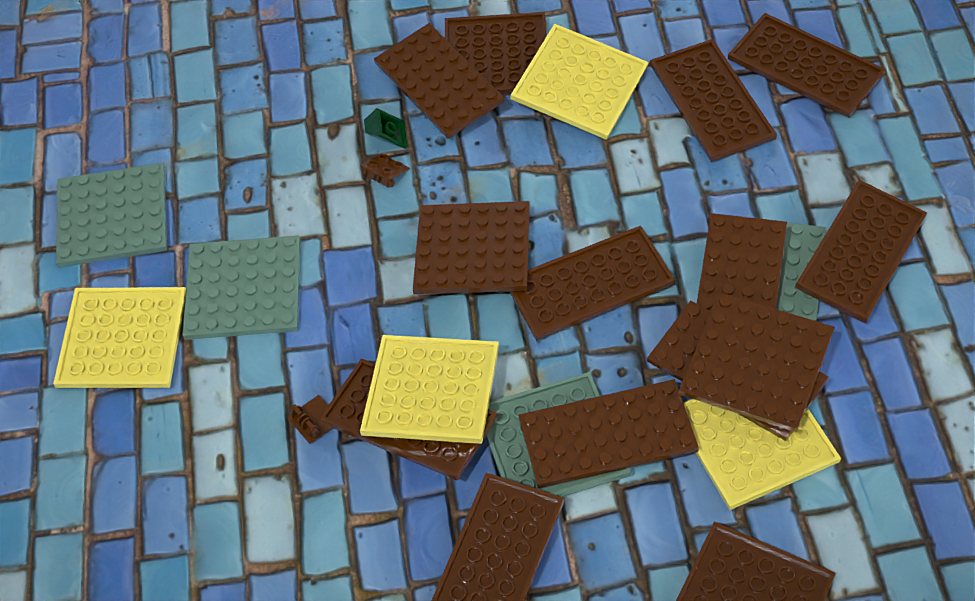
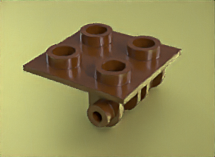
[360,153,410,188]
[287,395,332,444]

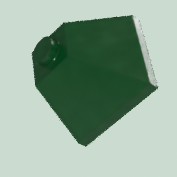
[364,108,408,149]

